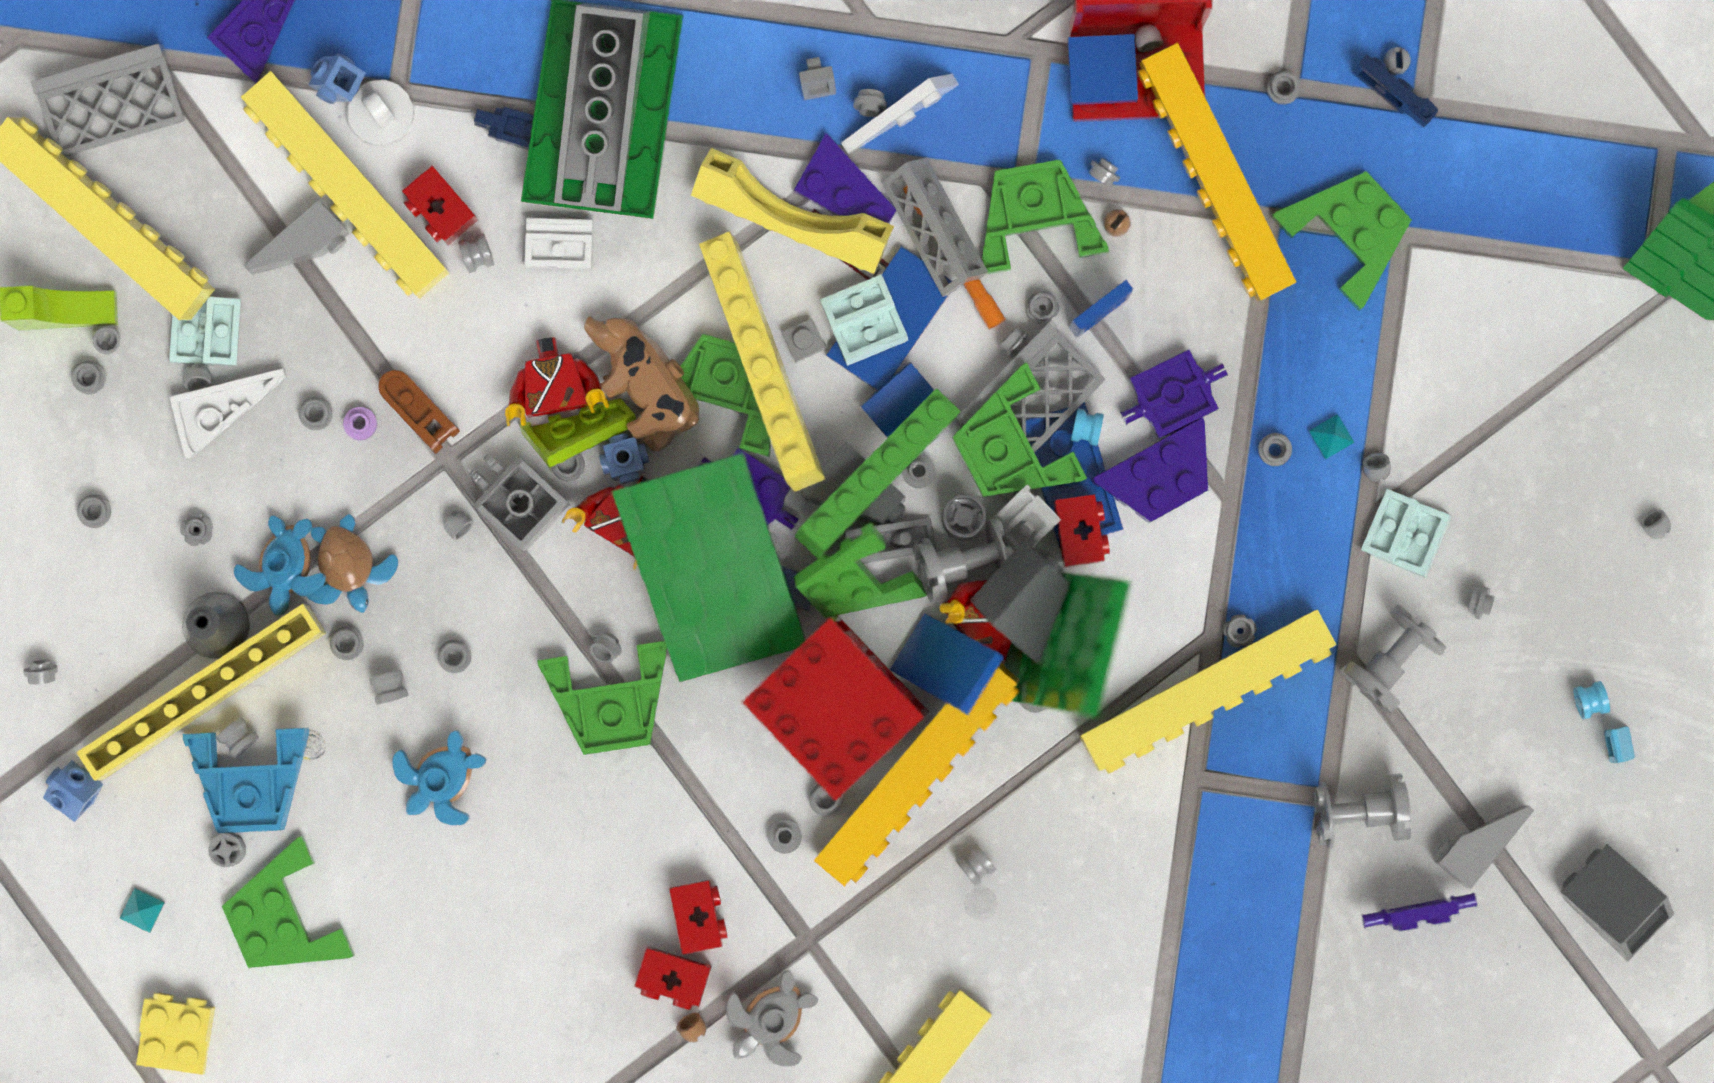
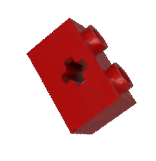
[402,166,478,246]
[1053,494,1110,568]
[669,880,728,955]
[634,946,712,1010]

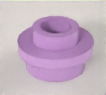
[343,407,377,440]

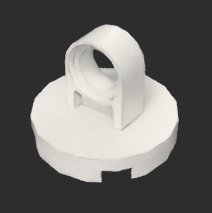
[348,80,414,147]

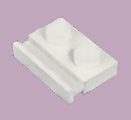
[524,218,593,269]
[993,484,1061,551]

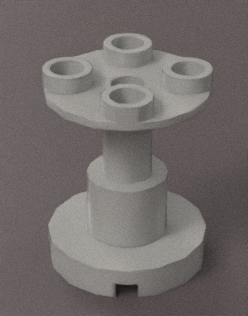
[913,517,1013,606]
[1340,605,1447,714]
[1312,773,1411,848]

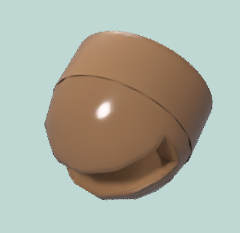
[1103,209,1131,237]
[677,1012,707,1042]

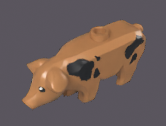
[584,316,699,451]

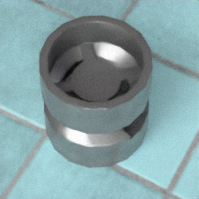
[942,494,986,541]

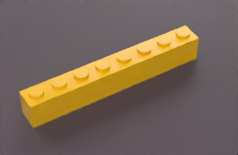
[1137,43,1297,301]
[814,663,1020,887]

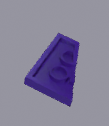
[207,0,295,84]
[794,133,896,224]

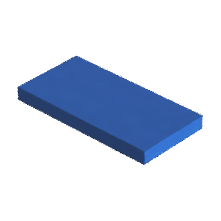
[826,246,952,391]
[1021,402,1123,549]
[890,613,1003,715]

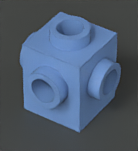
[308,54,366,104]
[599,434,649,484]
[43,760,104,822]

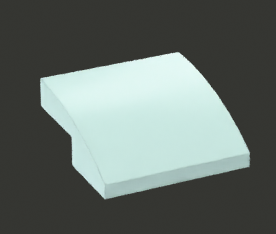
[820,274,909,366]
[169,297,241,366]
[1361,489,1451,578]

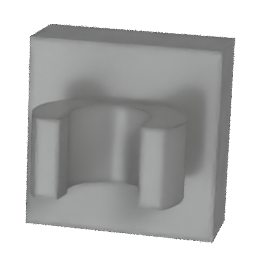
[799,57,836,100]

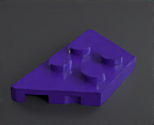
[1090,418,1208,523]

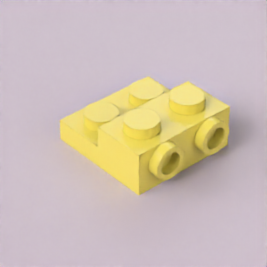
[136,992,215,1075]

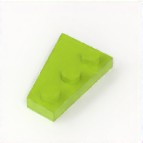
[519,398,636,468]

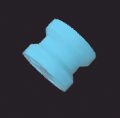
[1071,408,1104,446]
[1573,681,1610,720]

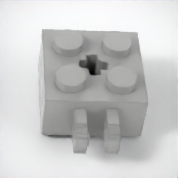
[468,454,570,553]

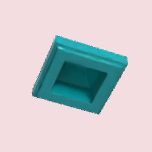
[1309,414,1355,460]
[120,888,165,933]

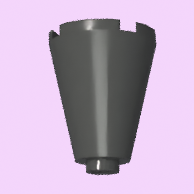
[182,592,250,659]

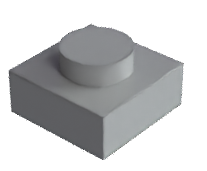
[782,318,826,363]

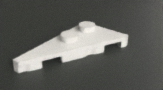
[841,74,959,154]
[170,368,287,460]

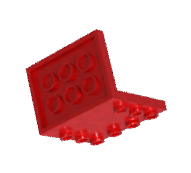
[1069,0,1213,122]
[742,615,930,801]

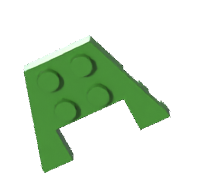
[982,160,1109,275]
[1271,171,1412,311]
[681,334,771,457]
[952,363,1087,497]
[794,523,927,618]
[537,641,667,755]
[222,836,355,968]

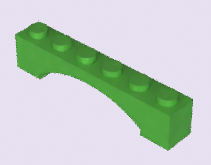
[794,388,961,559]

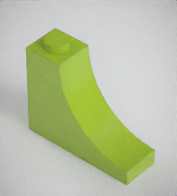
[0,285,118,331]

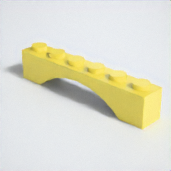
[691,148,894,274]

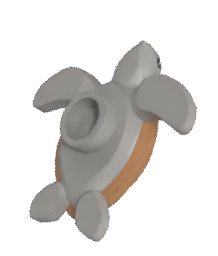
[725,970,818,1066]

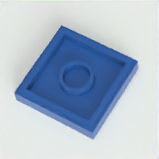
[1067,34,1138,105]
[1069,280,1133,337]
[860,362,934,438]

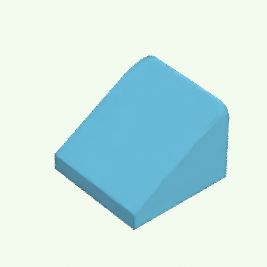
[1604,726,1635,763]

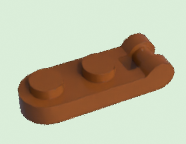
[378,370,460,454]

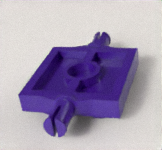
[1120,349,1228,439]
[698,447,799,531]
[1361,893,1477,931]

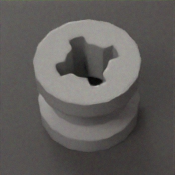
[459,234,494,273]
[369,670,409,705]
[216,717,259,759]
[209,833,246,867]
[955,844,997,886]

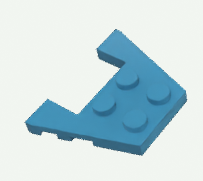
[183,728,309,833]

